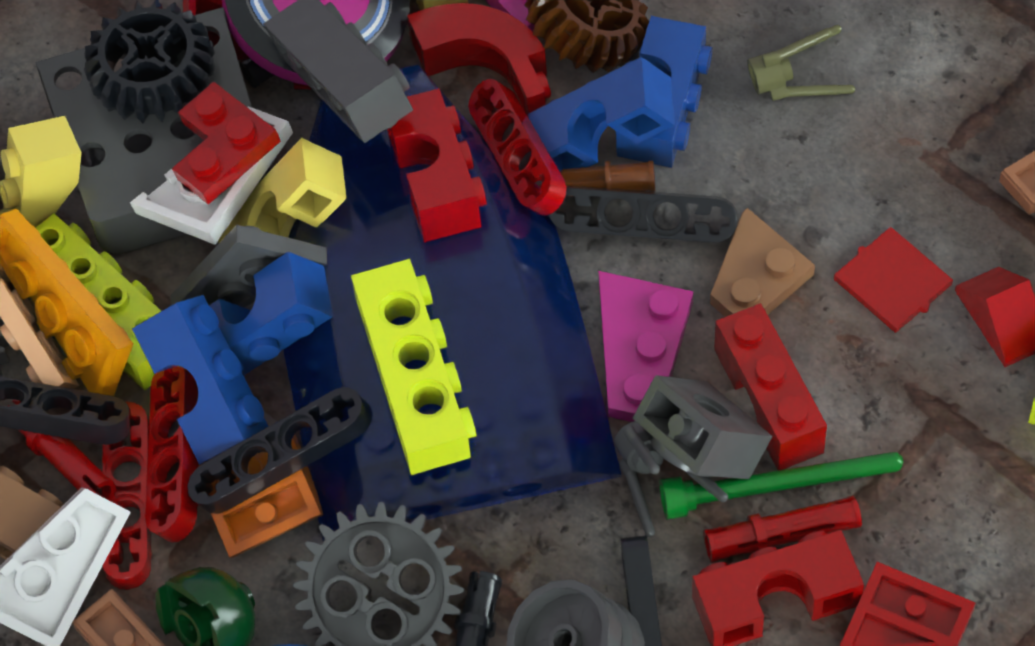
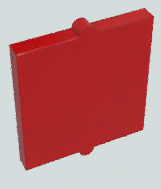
[834,227,953,333]

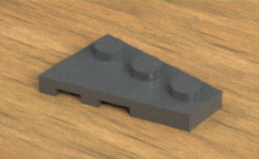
[171,225,327,307]

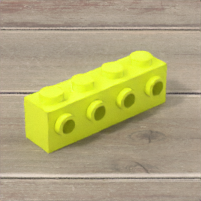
[36,213,161,391]

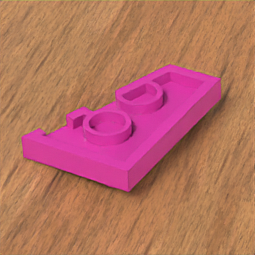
[598,271,694,422]

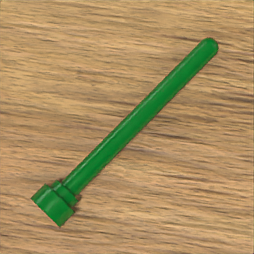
[659,452,904,520]

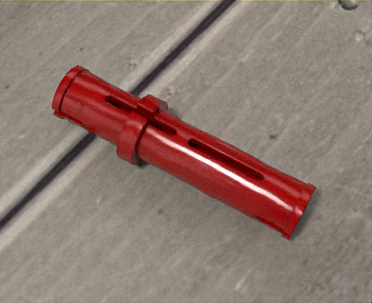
[8,399,116,498]
[703,495,862,562]

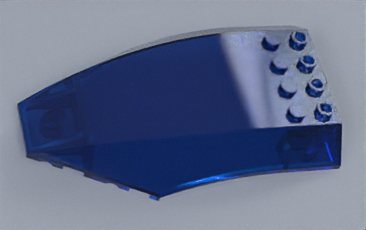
[283,65,622,542]

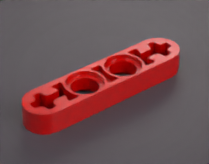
[468,79,567,216]
[145,366,199,543]
[102,401,151,590]

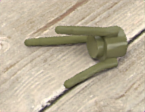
[747,25,855,101]

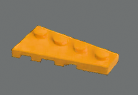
[0,209,134,396]

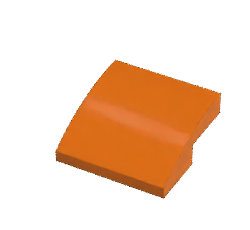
[199,435,323,558]

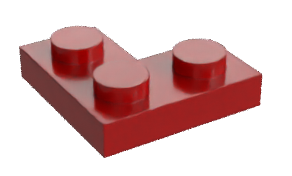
[172,82,281,205]

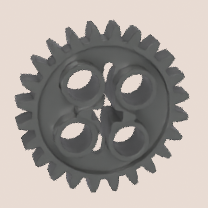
[293,502,465,646]

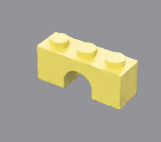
[218,138,347,244]

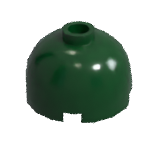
[156,567,255,646]

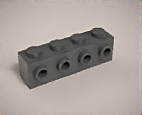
[263,0,413,143]

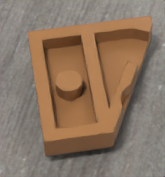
[710,208,815,317]

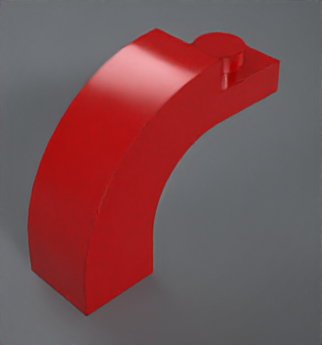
[407,3,551,118]

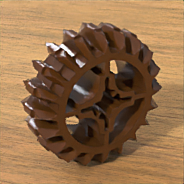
[524,0,649,73]

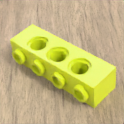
[351,259,477,475]

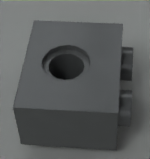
[632,375,773,479]

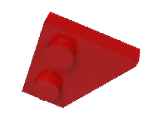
[840,561,976,646]

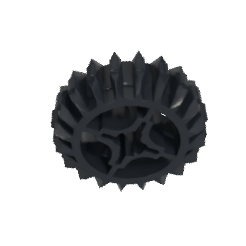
[84,0,215,124]

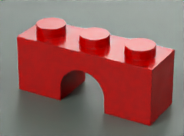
[387,88,487,242]
[714,303,827,470]
[692,530,864,646]

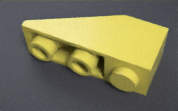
[0,116,82,228]

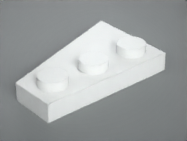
[130,106,293,245]
[0,487,130,646]

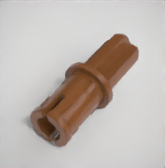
[560,160,656,197]

